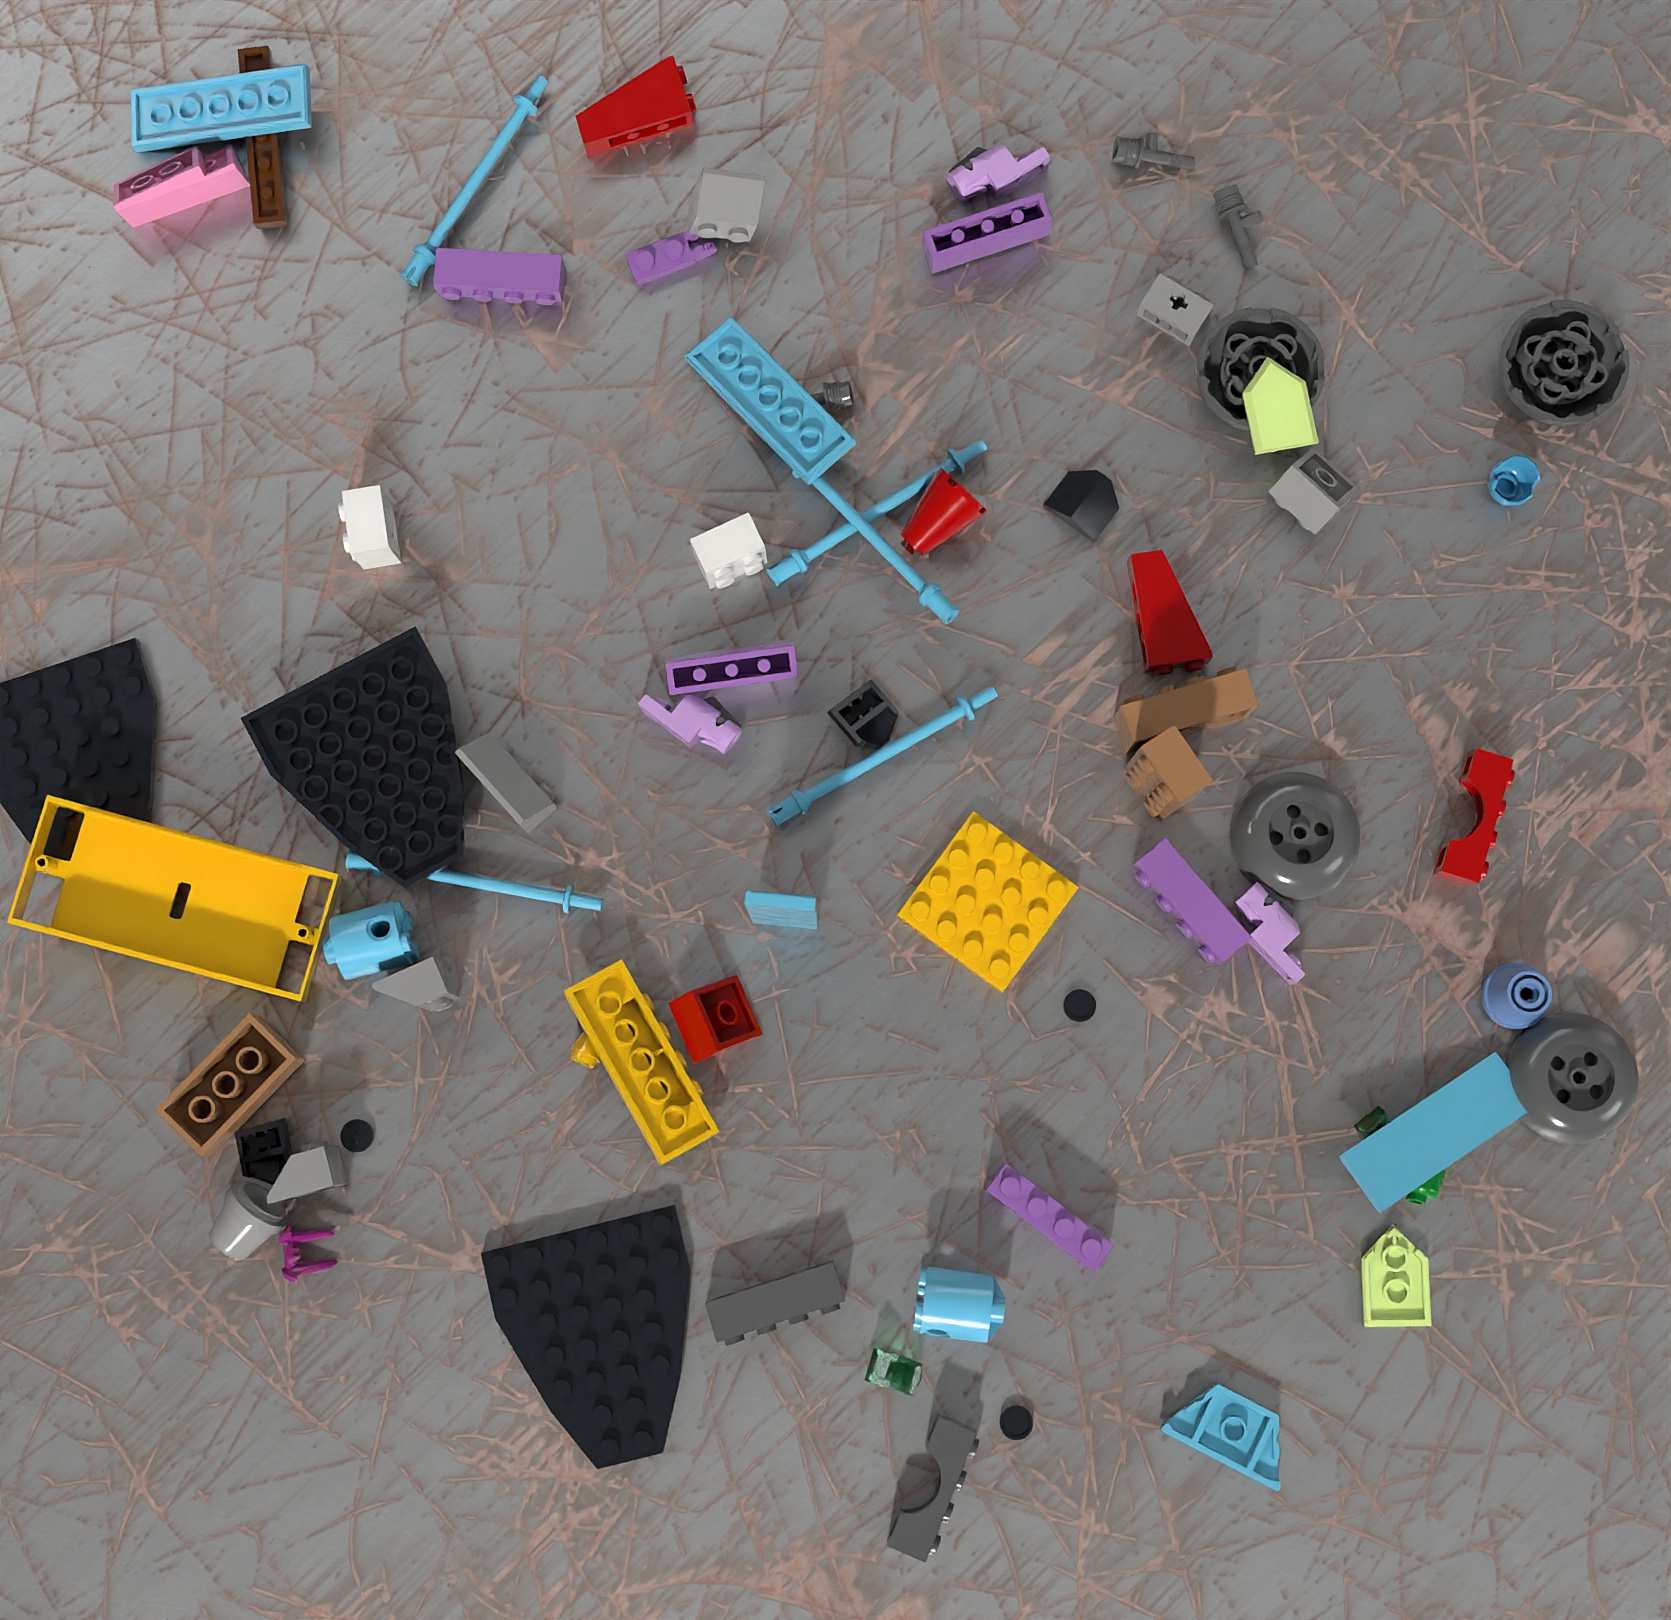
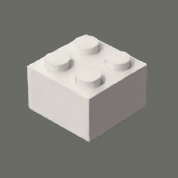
[338,485,401,569]
[690,512,767,589]

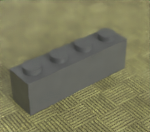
[705,1260,845,1346]

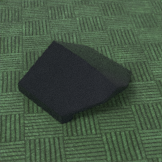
[1043,470,1119,543]
[827,679,899,750]
[234,1118,293,1185]

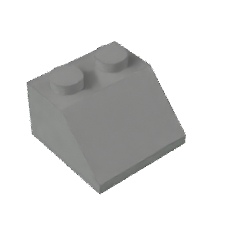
[689,167,765,243]
[1268,447,1360,535]
[371,957,459,1013]
[266,1141,348,1204]

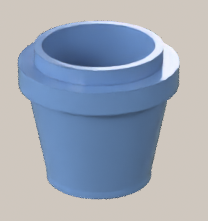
[1481,963,1552,1029]

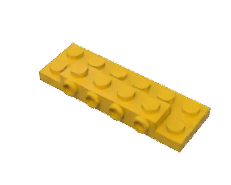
[563,959,720,1166]

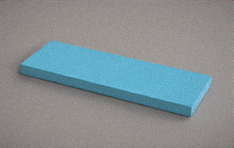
[130,64,312,152]
[684,316,856,485]
[745,890,819,929]
[1339,1052,1527,1213]

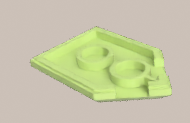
[1242,357,1319,455]
[1361,1224,1432,1327]

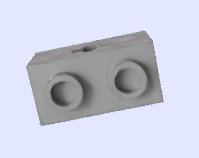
[1136,273,1214,347]

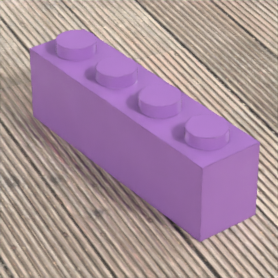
[922,192,1053,274]
[433,248,566,305]
[665,640,798,695]
[1132,838,1252,965]
[984,1163,1114,1273]

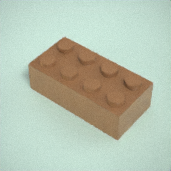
[1113,667,1258,754]
[1124,724,1213,821]
[154,1013,305,1157]

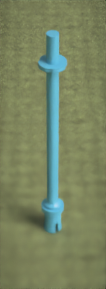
[400,75,548,287]
[766,439,987,587]
[792,470,960,624]
[767,685,998,827]
[346,849,603,913]

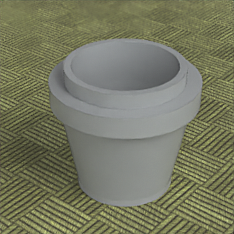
[209,1181,288,1260]

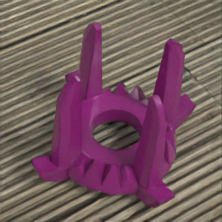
[278,1226,338,1283]

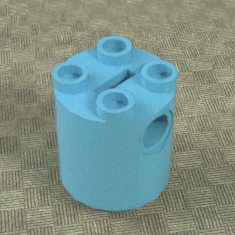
[322,901,419,980]
[913,1266,1005,1343]

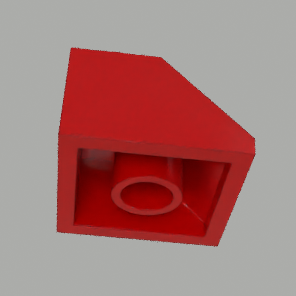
[668,975,762,1063]

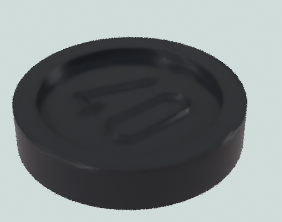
[1063,989,1096,1022]
[340,1119,374,1152]
[999,1405,1033,1440]

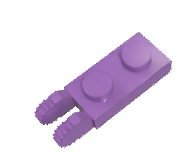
[625,230,717,285]

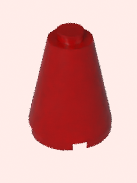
[900,467,987,556]

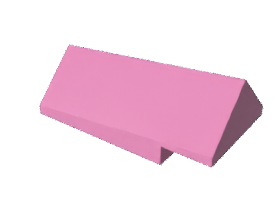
[113,143,250,228]

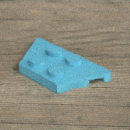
[1159,1383,1280,1492]

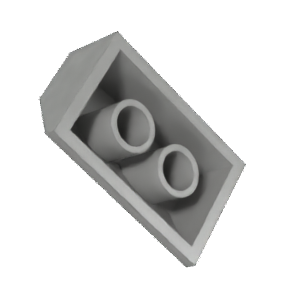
[455,732,557,834]

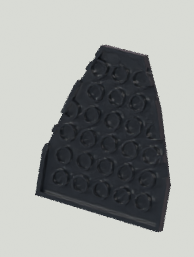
[241,626,465,889]
[0,638,157,861]
[481,1204,691,1469]

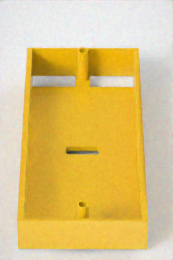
[7,795,343,1002]

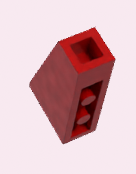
[575,55,697,157]
[1127,550,1213,676]

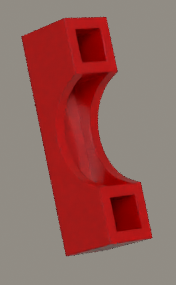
[1433,748,1515,886]

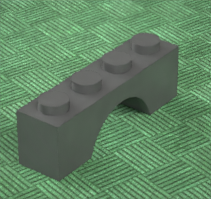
[887,1413,980,1563]

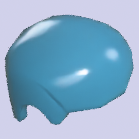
[1487,455,1540,507]

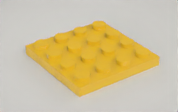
[897,811,1079,993]

